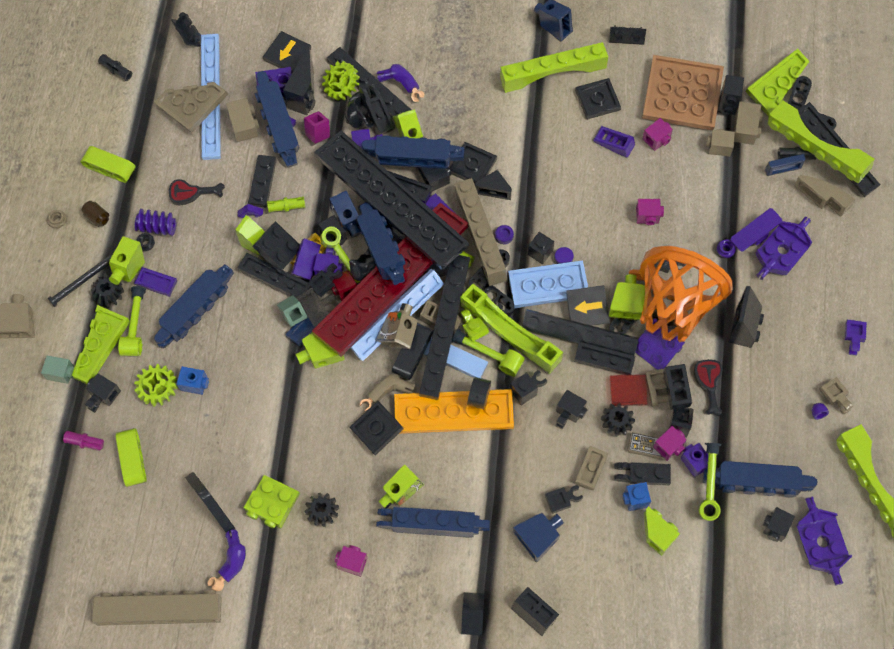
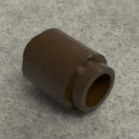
[81,200,109,227]

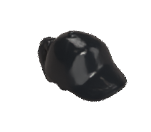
[345,88,374,129]
[349,249,376,281]

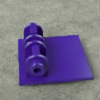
[636,319,685,370]

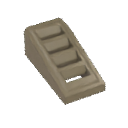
[420,300,463,335]

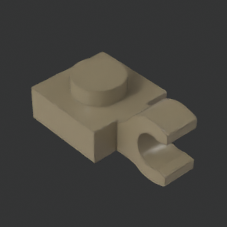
[820,377,853,414]

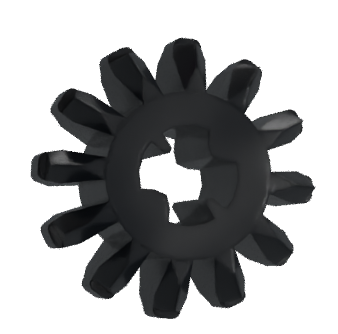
[91,275,124,307]
[601,402,635,437]
[304,493,339,527]

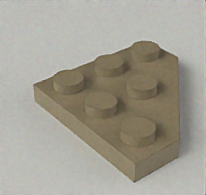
[154,82,228,133]

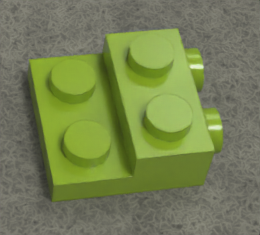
[244,475,300,529]

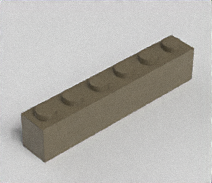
[454,178,507,286]
[92,591,222,626]

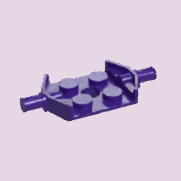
[755,216,812,280]
[796,497,852,586]

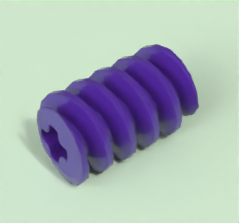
[135,208,177,236]

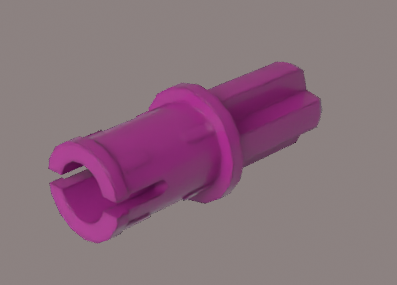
[63,431,104,451]

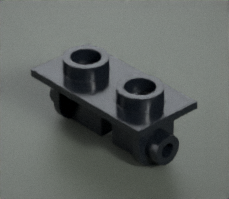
[171,12,201,47]
[609,25,646,45]

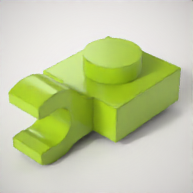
[461,309,489,342]

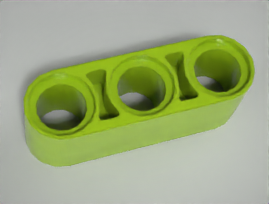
[80,146,135,183]
[116,428,147,487]

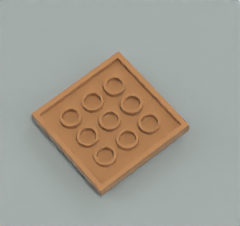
[642,55,724,130]

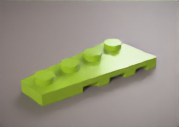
[745,48,809,117]
[71,305,130,384]

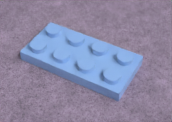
[508,260,588,308]

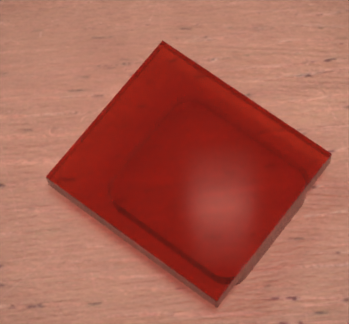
[610,375,648,406]

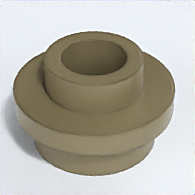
[48,210,67,228]

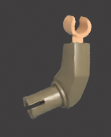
[360,374,415,412]

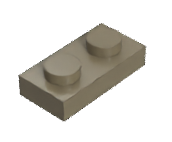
[575,446,608,491]

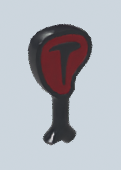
[169,179,225,206]
[694,359,723,416]

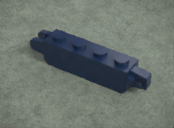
[254,71,300,168]
[361,135,464,169]
[357,203,406,285]
[154,264,234,349]
[703,461,818,498]
[376,507,490,538]

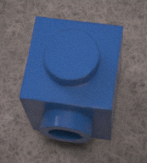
[177,366,209,395]
[622,482,651,511]

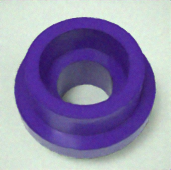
[716,239,736,258]

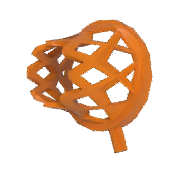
[629,246,733,342]

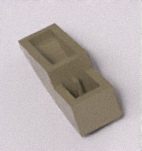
[794,175,855,217]

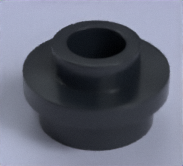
[136,233,155,251]

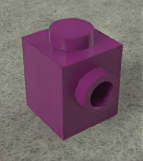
[304,111,330,144]
[642,118,673,151]
[636,199,664,225]
[653,426,687,461]
[335,545,368,577]

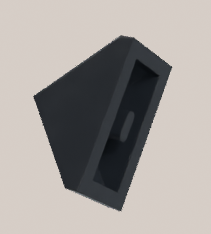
[475,169,512,200]
[668,407,694,438]
[461,592,484,636]

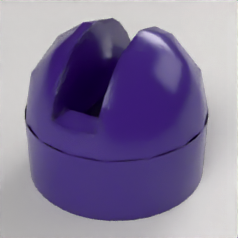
[811,403,829,420]

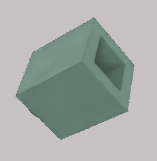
[277,295,307,327]
[41,356,74,384]

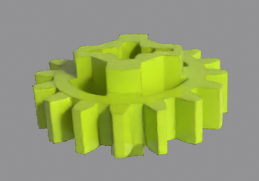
[322,61,360,101]
[134,364,178,407]

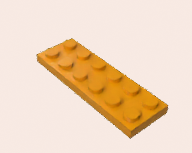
[394,389,514,434]

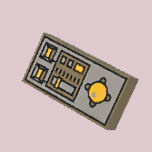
[628,432,665,460]

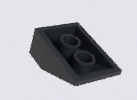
[284,47,316,115]
[729,286,764,348]

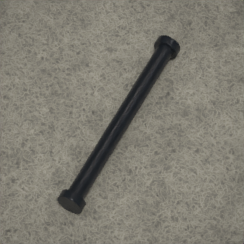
[48,251,115,307]

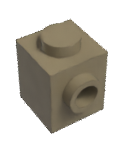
[706,129,735,157]

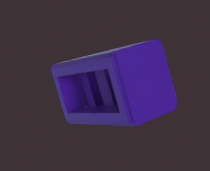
[593,126,635,158]

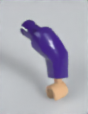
[377,64,424,102]
[207,530,246,591]

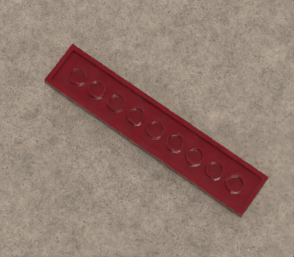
[312,203,469,357]

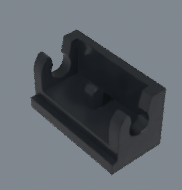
[511,587,560,636]

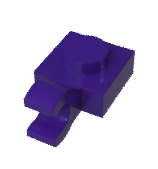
[845,319,867,356]

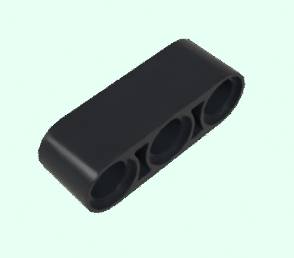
[392,322,434,381]

